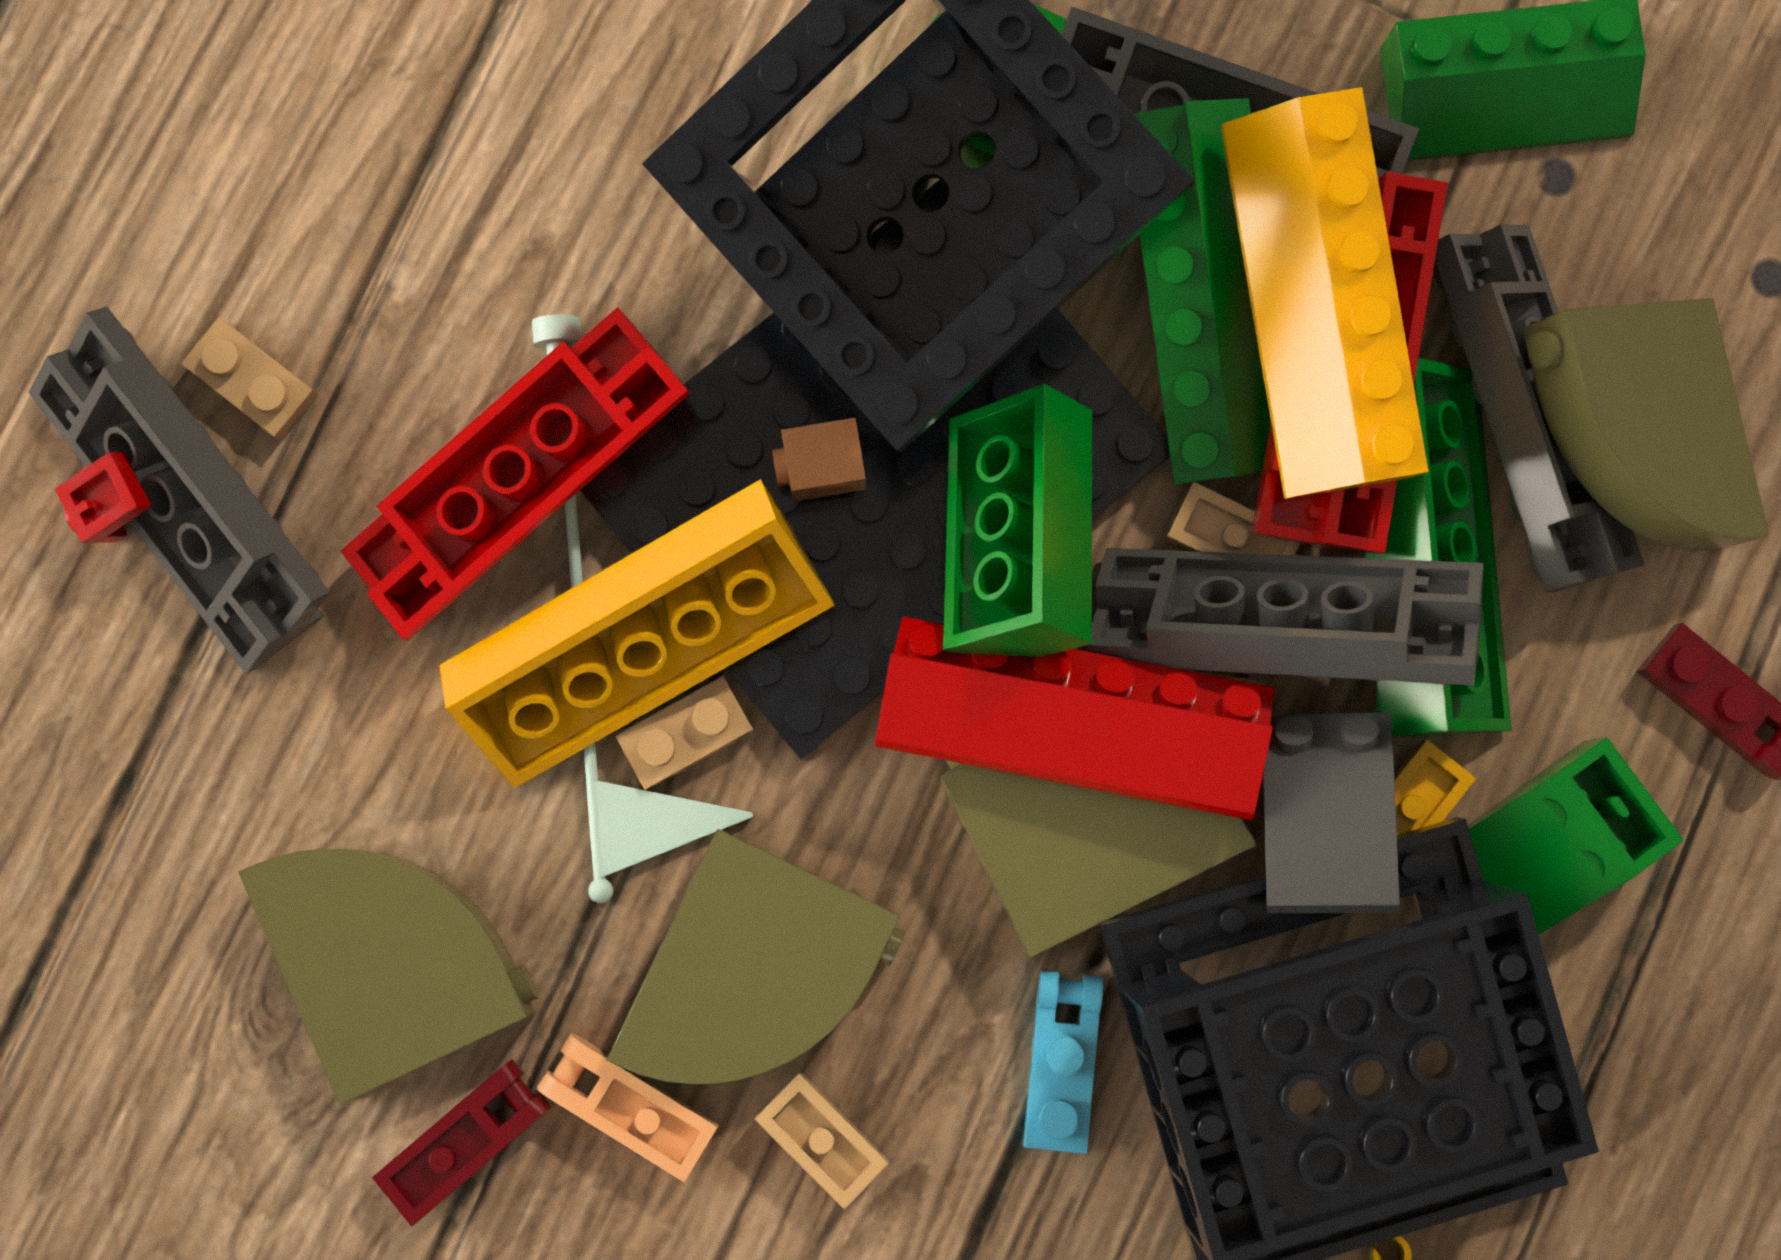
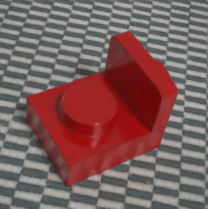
[55,452,152,543]

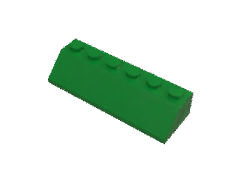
[1365,358,1512,737]

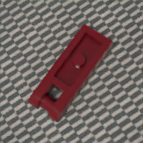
[1636,623,1781,780]
[372,1059,552,1227]

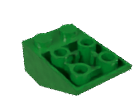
[1468,737,1684,935]

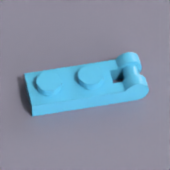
[1023,970,1103,1154]

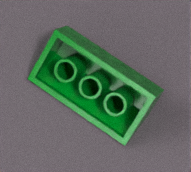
[1380,0,1646,161]
[943,384,1092,657]

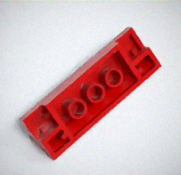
[1251,171,1448,554]
[340,307,690,641]
[875,616,1275,820]

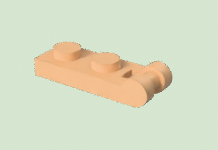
[537,1033,719,1182]

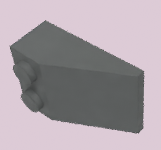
[1263,712,1400,914]

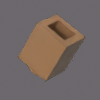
[772,418,866,502]

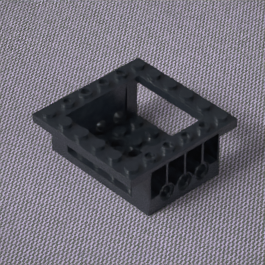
[642,0,1194,452]
[1099,817,1599,1260]

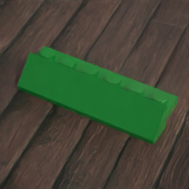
[1133,98,1271,485]

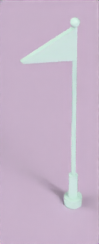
[532,314,753,903]

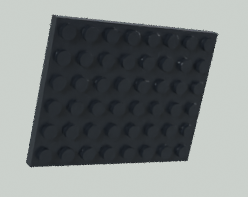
[580,179,1170,760]

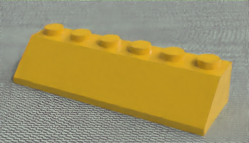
[1220,87,1428,499]
[439,479,835,789]

